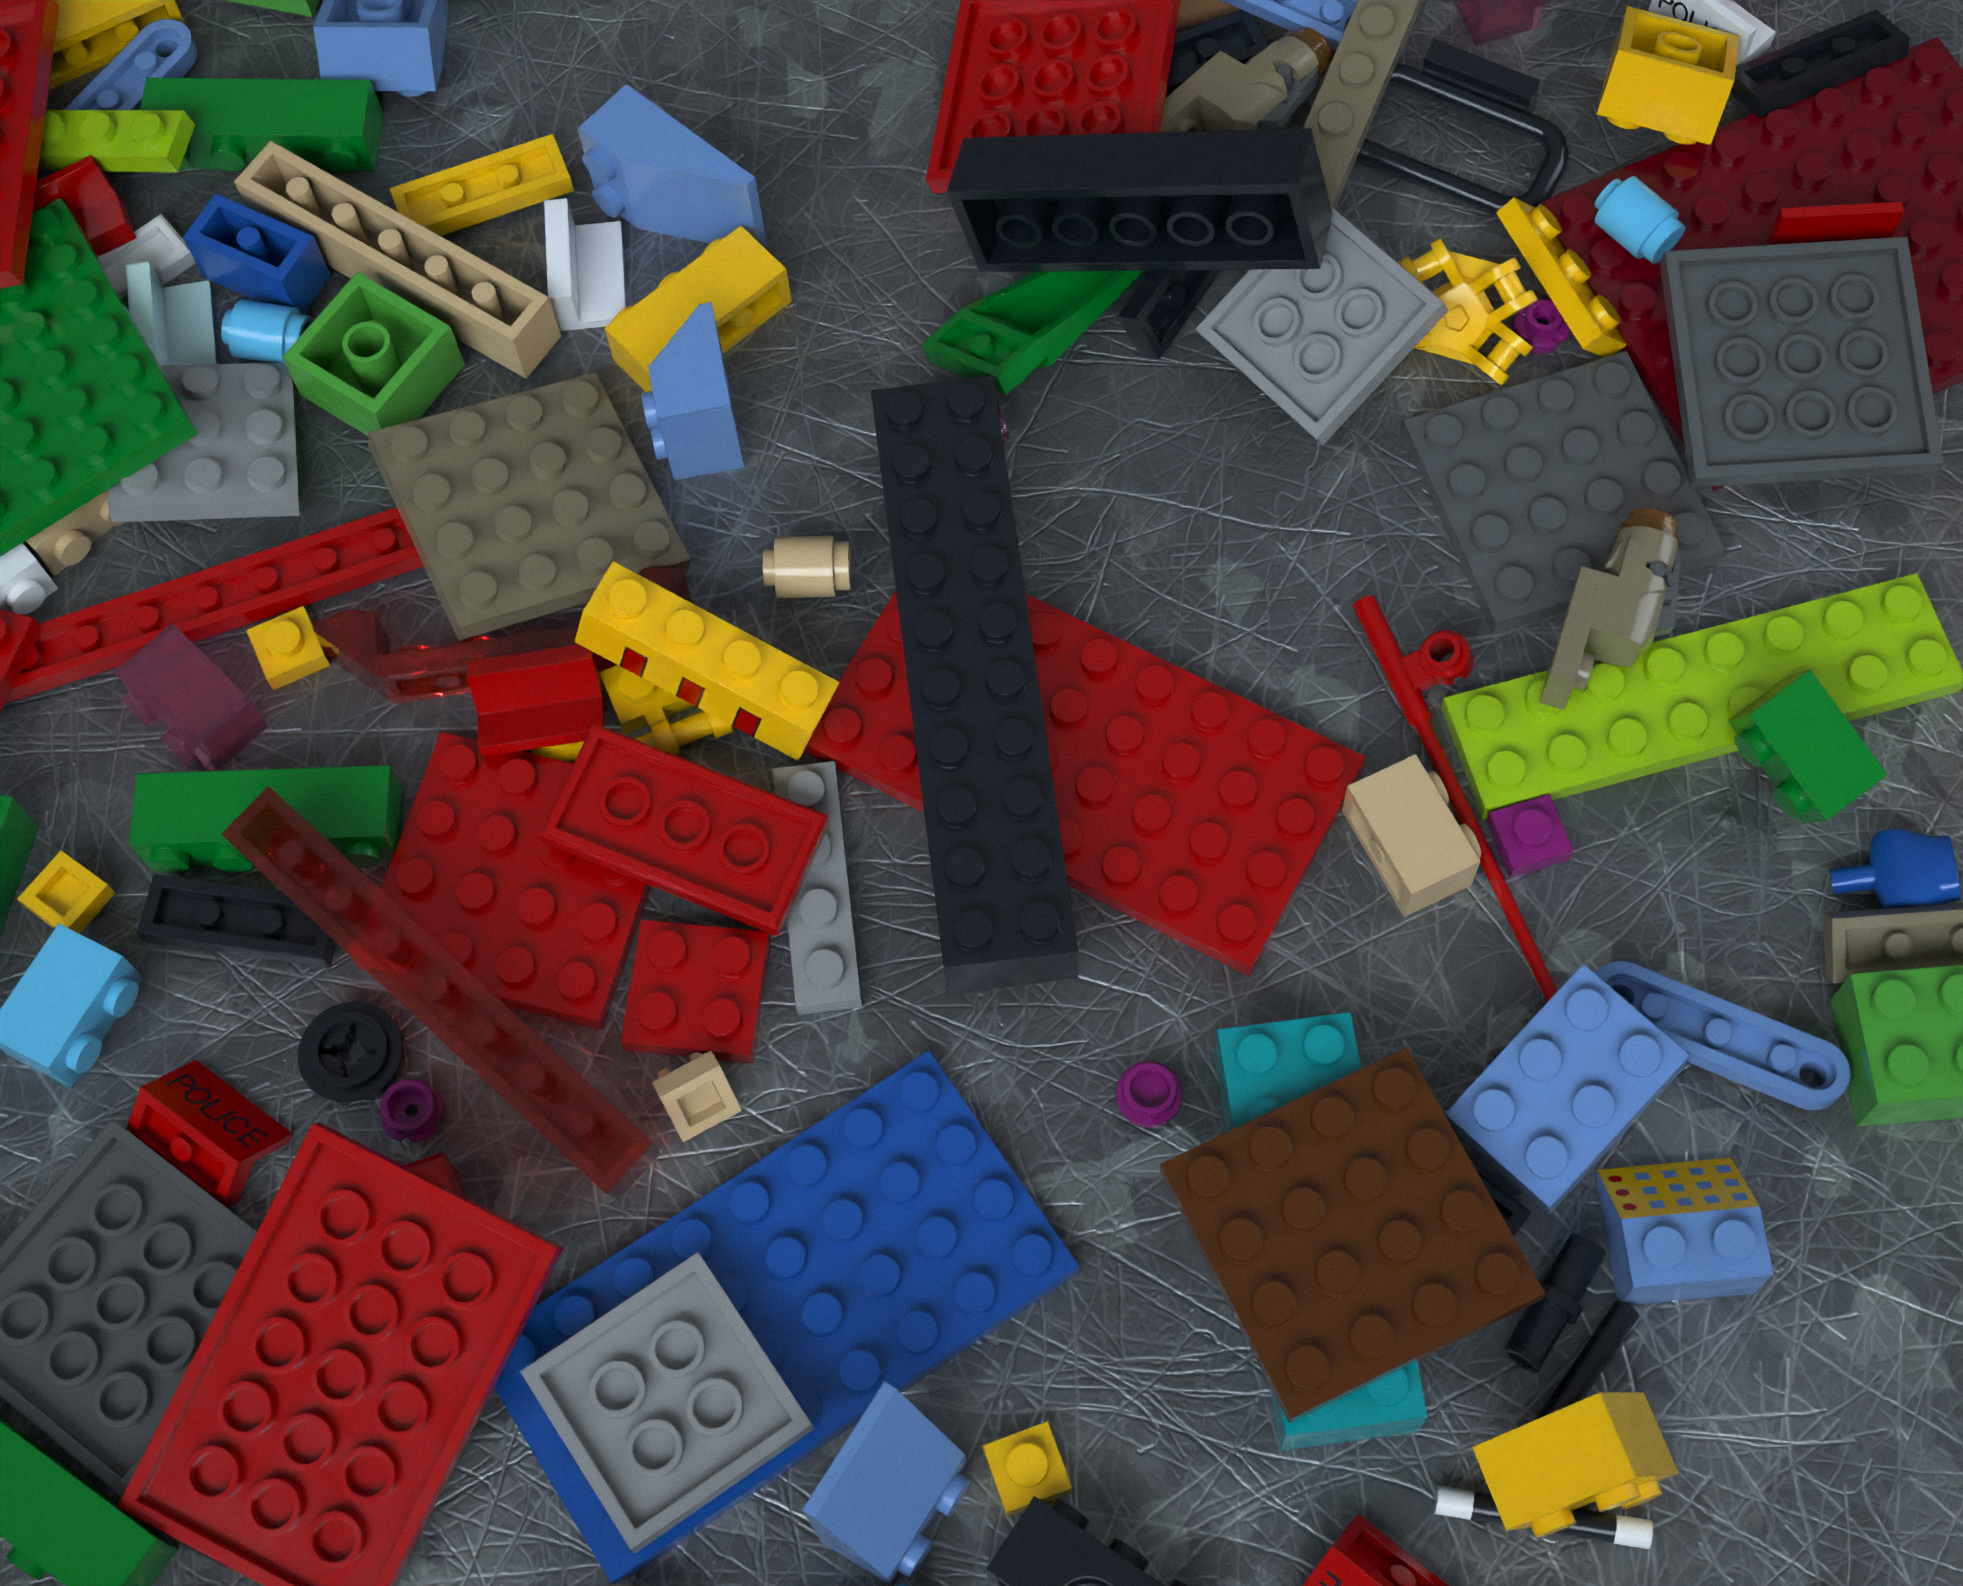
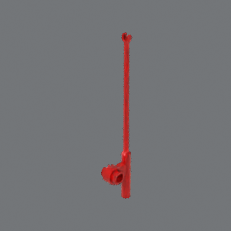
[1353,595,1558,1002]

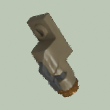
[1160,27,1332,132]
[1539,508,1681,710]

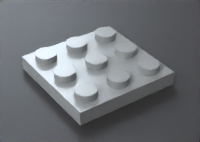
[1195,206,1449,446]
[108,363,300,523]
[520,1252,814,1553]

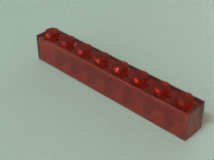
[221,786,664,1200]

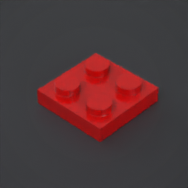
[620,920,772,1063]

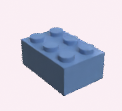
[1445,964,1690,1216]

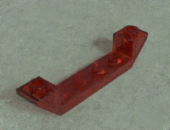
[313,565,693,704]

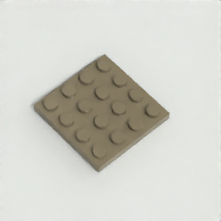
[369,372,691,641]

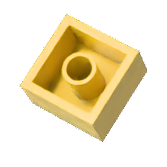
[1597,6,1740,145]

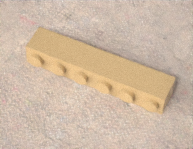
[234,141,561,379]

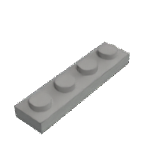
[772,761,863,1015]

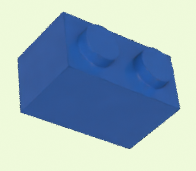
[183,193,331,315]

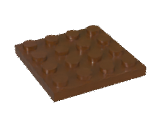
[1160,1047,1546,1424]

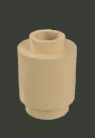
[763,535,852,598]

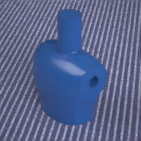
[1829,828,1961,908]

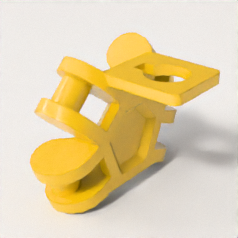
[1397,237,1538,386]

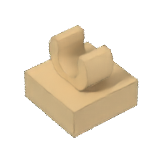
[651,1051,742,1142]

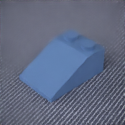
[313,0,449,97]
[577,84,767,248]
[802,1381,971,1586]

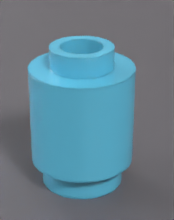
[1594,176,1686,264]
[221,299,314,363]

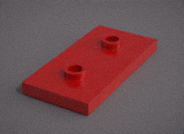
[539,723,830,936]

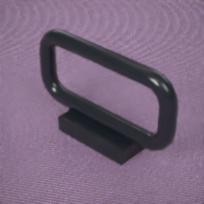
[1356,39,1569,218]

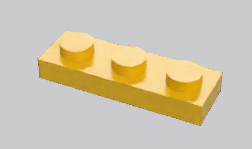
[389,134,574,236]
[1496,197,1626,358]

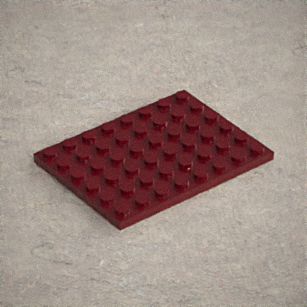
[1537,37,1963,491]

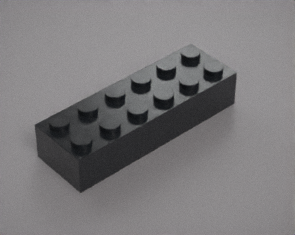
[947,128,1333,272]

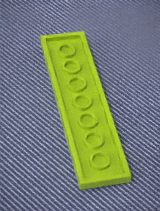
[1441,573,1963,819]

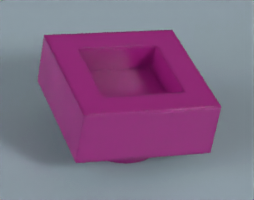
[1486,794,1574,879]

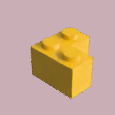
[1472,1392,1679,1538]

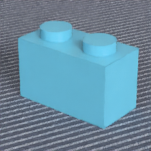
[0,923,143,1088]

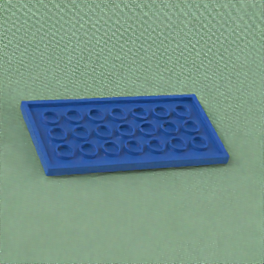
[494,1051,1080,1584]

